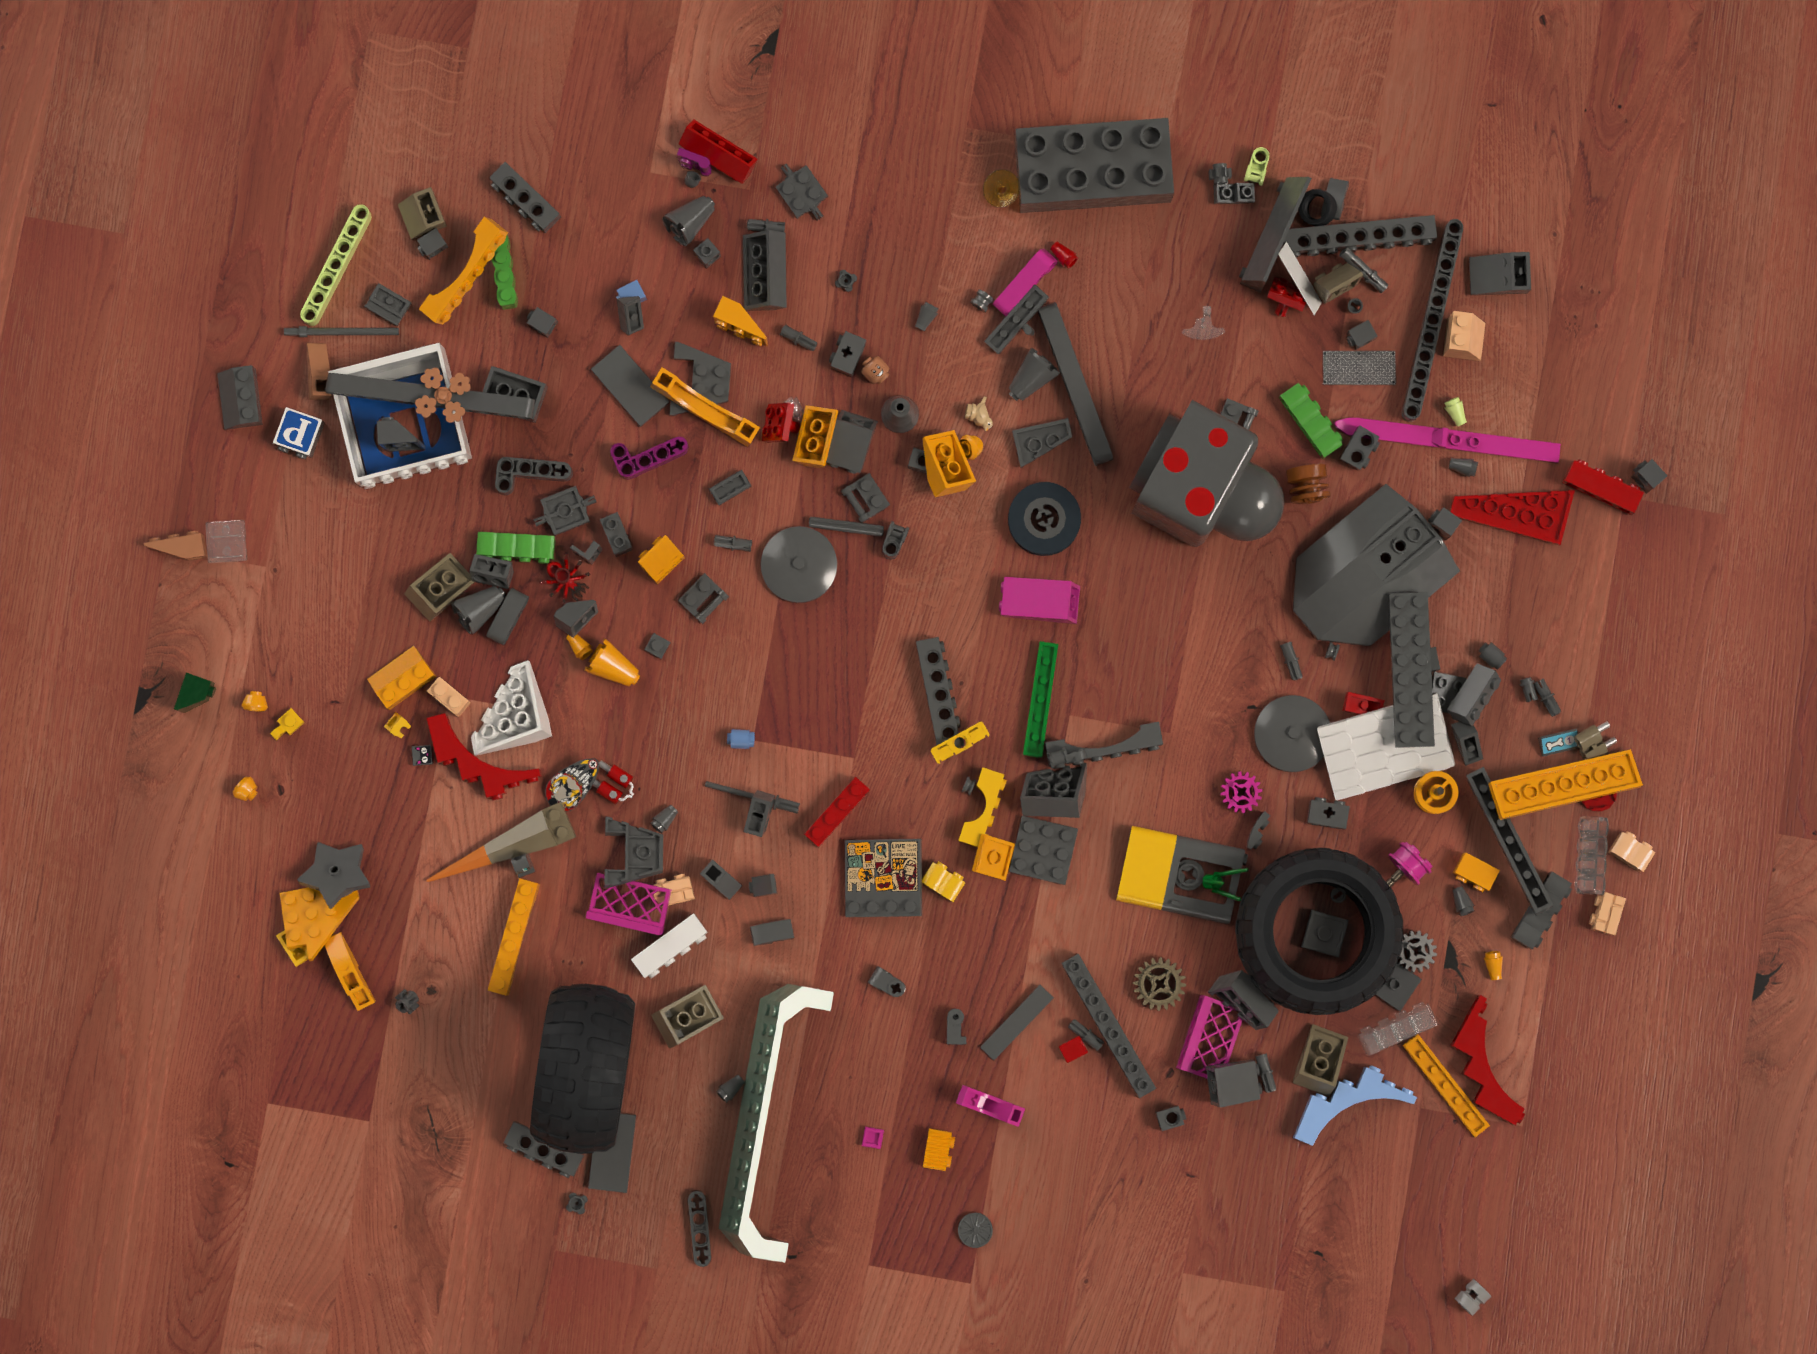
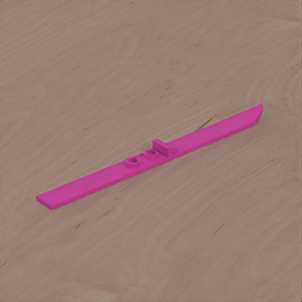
[1333,418,1561,463]

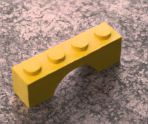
[958,768,1007,848]

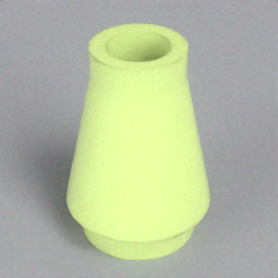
[1445,397,1467,427]

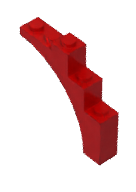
[427,713,542,801]

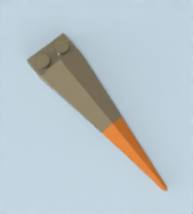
[426,802,577,882]

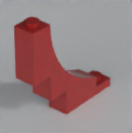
[1450,995,1525,1126]

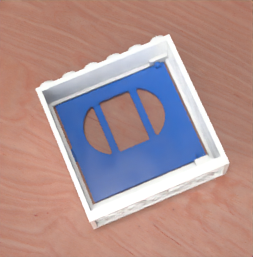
[328,343,472,489]

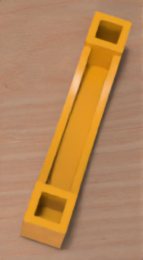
[419,217,508,325]
[650,367,760,447]
[488,878,540,996]

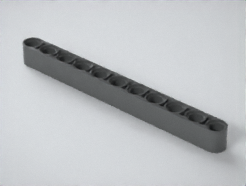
[1402,219,1463,422]
[325,373,535,420]

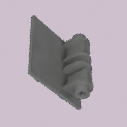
[1432,672,1466,714]

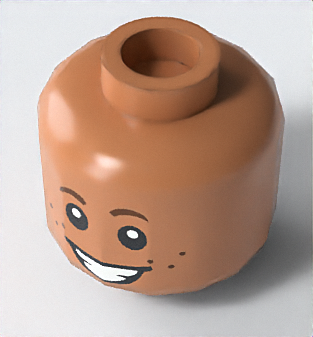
[861,356,889,385]

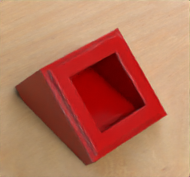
[1059,1035,1088,1063]

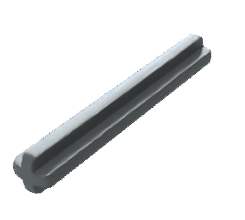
[809,517,884,536]

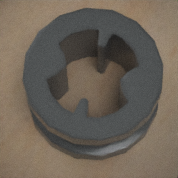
[1325,642,1340,661]
[961,777,976,796]

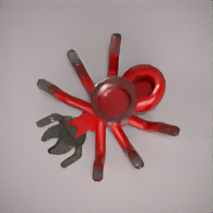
[539,552,590,603]

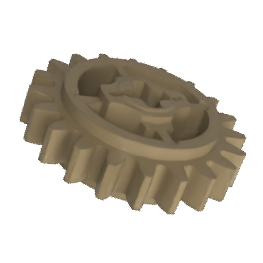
[1133,957,1186,1011]

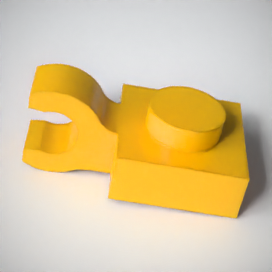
[270,708,305,740]

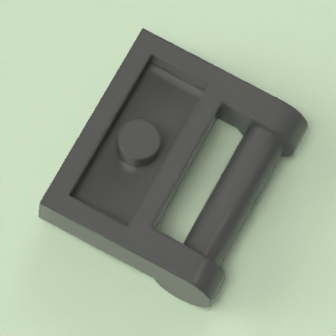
[1220,398,1259,430]
[841,473,890,523]
[678,573,729,624]

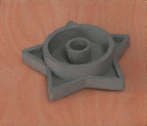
[297,842,370,909]

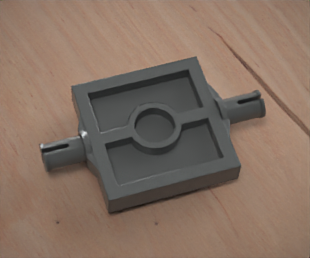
[776,164,828,221]
[533,486,597,536]

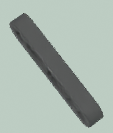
[688,1190,712,1267]

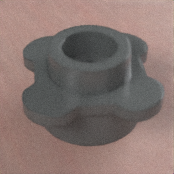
[835,270,857,292]
[566,1193,588,1214]

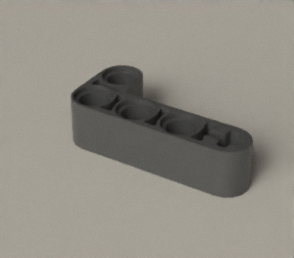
[495,457,573,495]

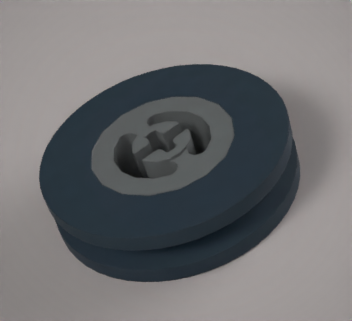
[1008,482,1081,556]

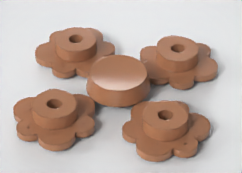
[415,367,471,423]

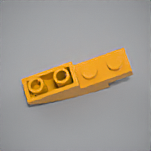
[325,932,376,1011]

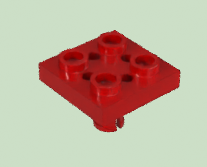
[1267,277,1306,317]
[762,403,801,443]

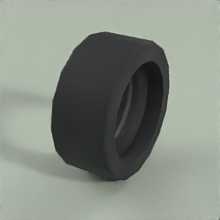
[1298,189,1337,226]

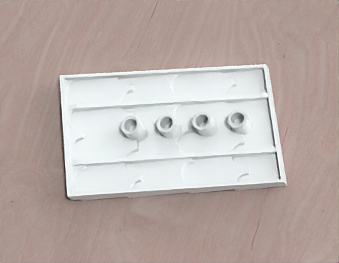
[1317,692,1455,800]

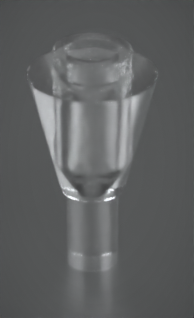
[783,396,804,423]

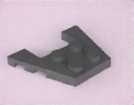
[670,342,731,416]
[604,817,663,888]

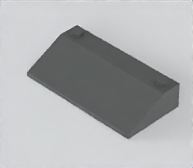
[1239,177,1312,293]

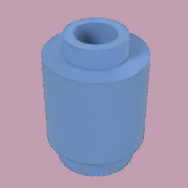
[727,729,755,749]

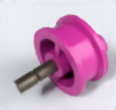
[1386,842,1433,887]

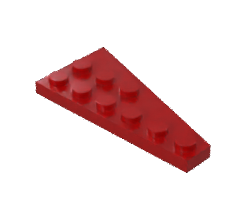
[1450,490,1575,546]

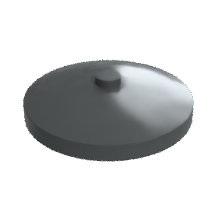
[761,526,837,603]
[1254,695,1330,772]

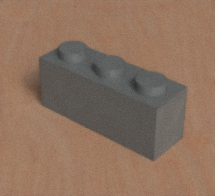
[1447,664,1501,726]

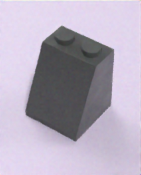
[826,410,878,474]
[1206,1059,1262,1107]

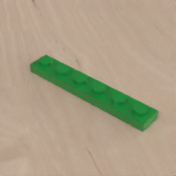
[1023,641,1059,758]

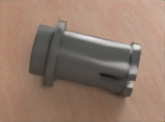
[1519,677,1538,702]

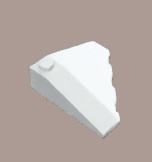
[471,661,552,756]

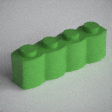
[492,235,518,310]
[1279,383,1343,459]
[476,532,556,564]

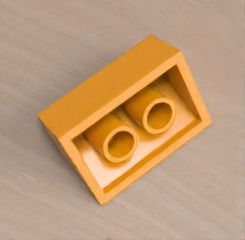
[792,405,838,468]
[367,646,437,710]

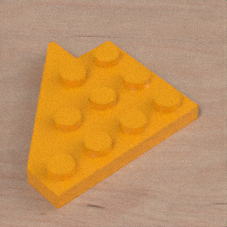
[280,887,359,961]

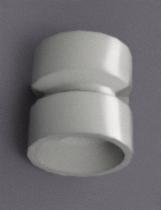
[1454,1279,1491,1316]

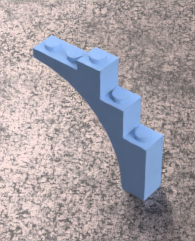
[1293,1065,1417,1146]

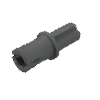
[747,219,785,232]
[780,325,817,351]
[714,535,752,552]
[1280,642,1303,680]
[1533,679,1561,717]
[1068,1019,1104,1051]
[1255,1053,1276,1093]

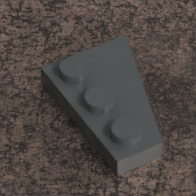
[1012,418,1072,468]

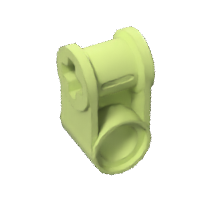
[1244,147,1269,186]

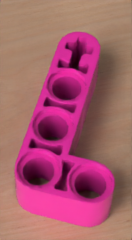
[992,249,1058,317]

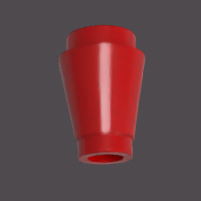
[1050,241,1078,269]

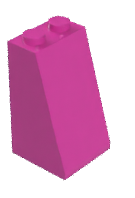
[999,577,1080,624]

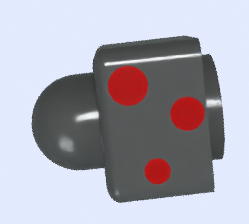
[1129,400,1284,547]

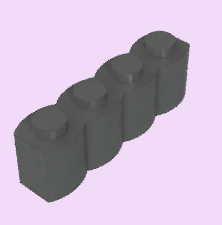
[1511,871,1572,950]

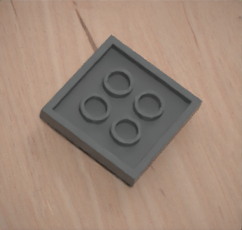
[1009,816,1078,885]

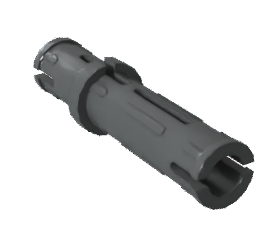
[1339,247,1388,293]

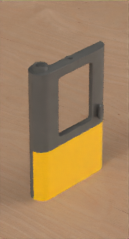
[1116,826,1248,924]

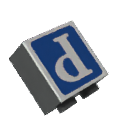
[273,407,325,460]

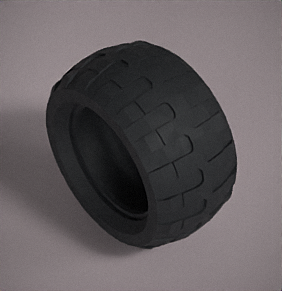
[1235,848,1404,1015]
[530,984,635,1154]

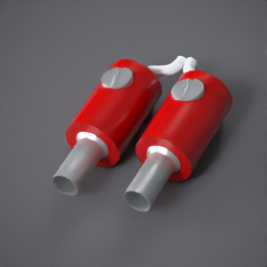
[593,760,634,805]

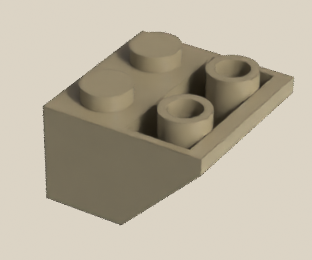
[398,187,447,240]

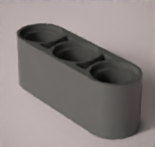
[486,588,529,645]

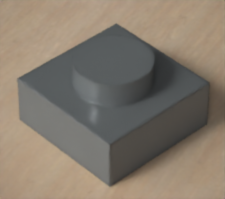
[644,633,671,659]

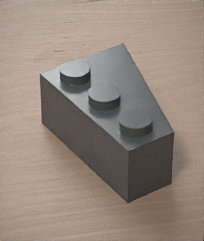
[1208,970,1279,1030]

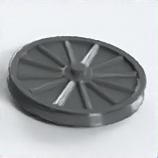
[958,1213,993,1248]

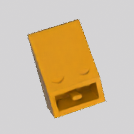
[713,296,768,347]
[638,535,685,584]

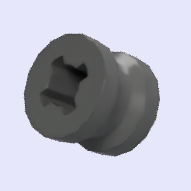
[970,289,994,313]

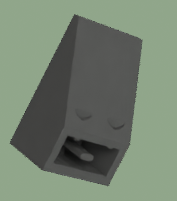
[1469,252,1531,295]

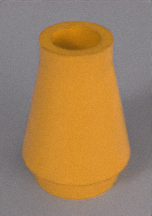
[566,634,593,660]
[1484,951,1503,980]

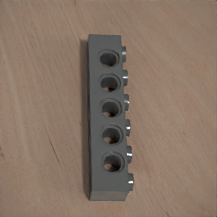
[916,637,965,748]

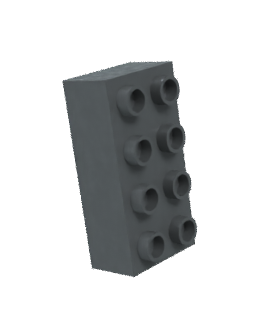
[1014,118,1174,213]

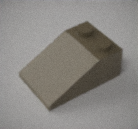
[1313,263,1363,305]
[404,553,475,622]
[651,985,724,1049]
[1293,1024,1348,1096]

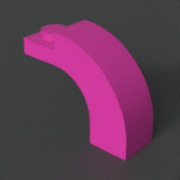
[956,1085,1025,1127]

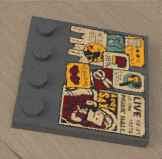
[845,839,922,917]

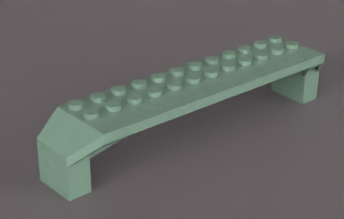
[719,984,834,1263]

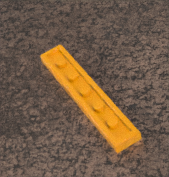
[1402,1034,1490,1138]

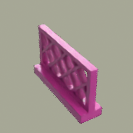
[586,873,672,935]
[1176,995,1242,1078]

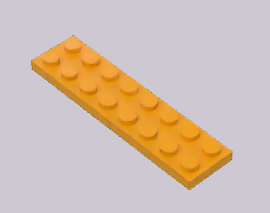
[1488,749,1643,820]

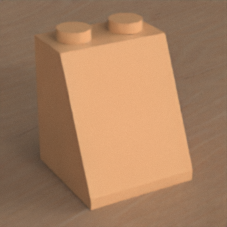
[1443,311,1485,361]

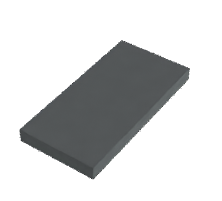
[591,345,670,427]
[588,1113,636,1193]

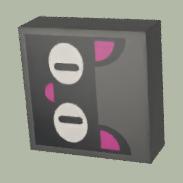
[412,745,433,766]

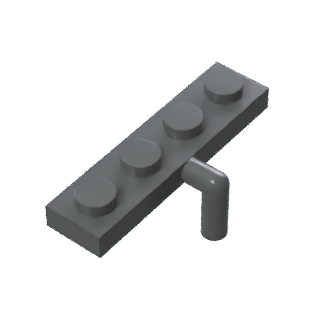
[984,284,1050,354]

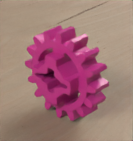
[1220,771,1262,813]

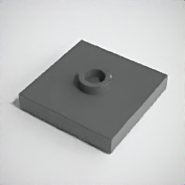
[1301,910,1349,957]
[1375,963,1422,1011]

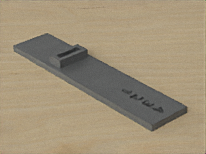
[980,985,1054,1060]

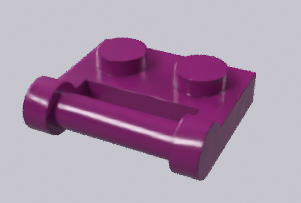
[677,148,712,177]

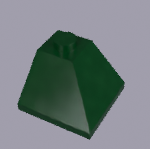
[174,673,216,713]

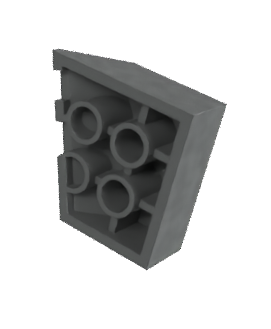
[1020,763,1087,818]

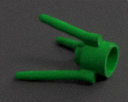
[1202,868,1249,901]

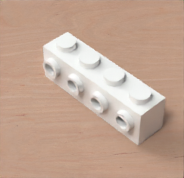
[631,913,708,979]

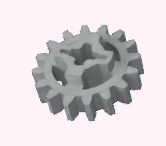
[1398,931,1437,973]

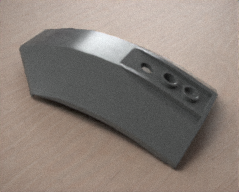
[1293,484,1460,646]

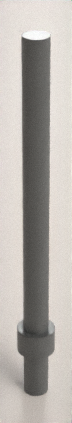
[284,326,399,337]

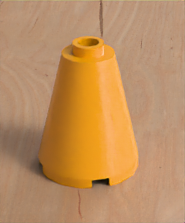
[584,638,640,687]

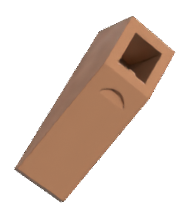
[307,343,332,400]
[144,531,208,561]

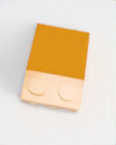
[922,430,976,498]

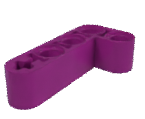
[610,437,689,480]

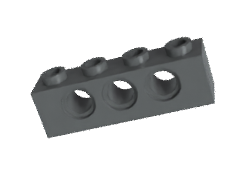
[489,162,561,233]
[504,1121,585,1178]

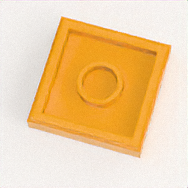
[972,834,1015,881]

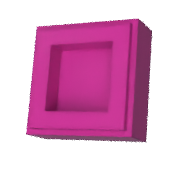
[862,1127,884,1149]

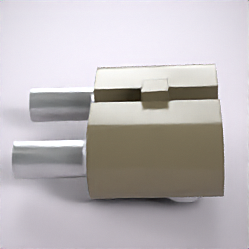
[1574,721,1617,760]

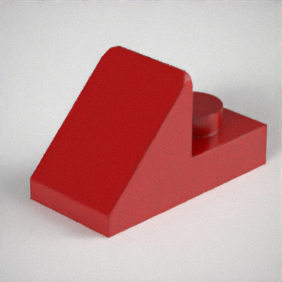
[1343,692,1385,715]

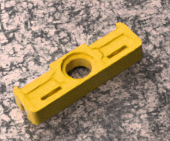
[931,722,989,764]

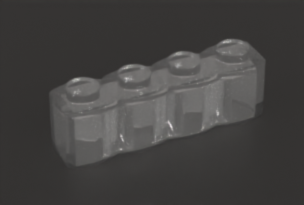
[1574,817,1609,895]
[1357,1002,1439,1056]

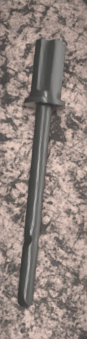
[705,781,800,813]

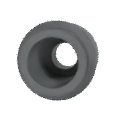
[1478,642,1507,670]

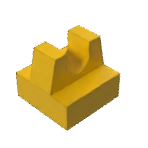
[384,712,411,738]

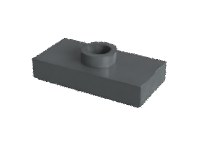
[709,470,752,506]

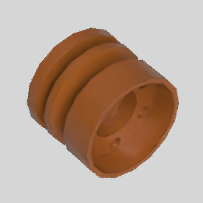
[1286,464,1331,504]

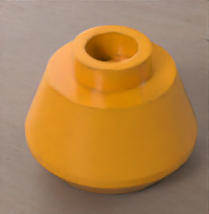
[959,435,983,460]
[241,691,268,712]
[233,776,258,801]

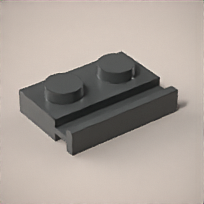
[364,283,412,327]

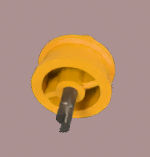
[1413,771,1458,814]

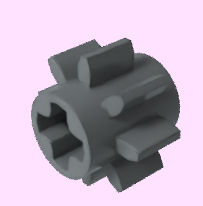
[1209,163,1232,185]
[395,989,419,1014]

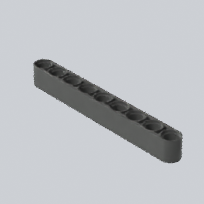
[1038,302,1114,466]

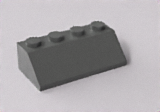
[743,230,787,311]

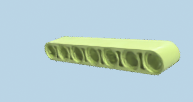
[300,205,372,326]

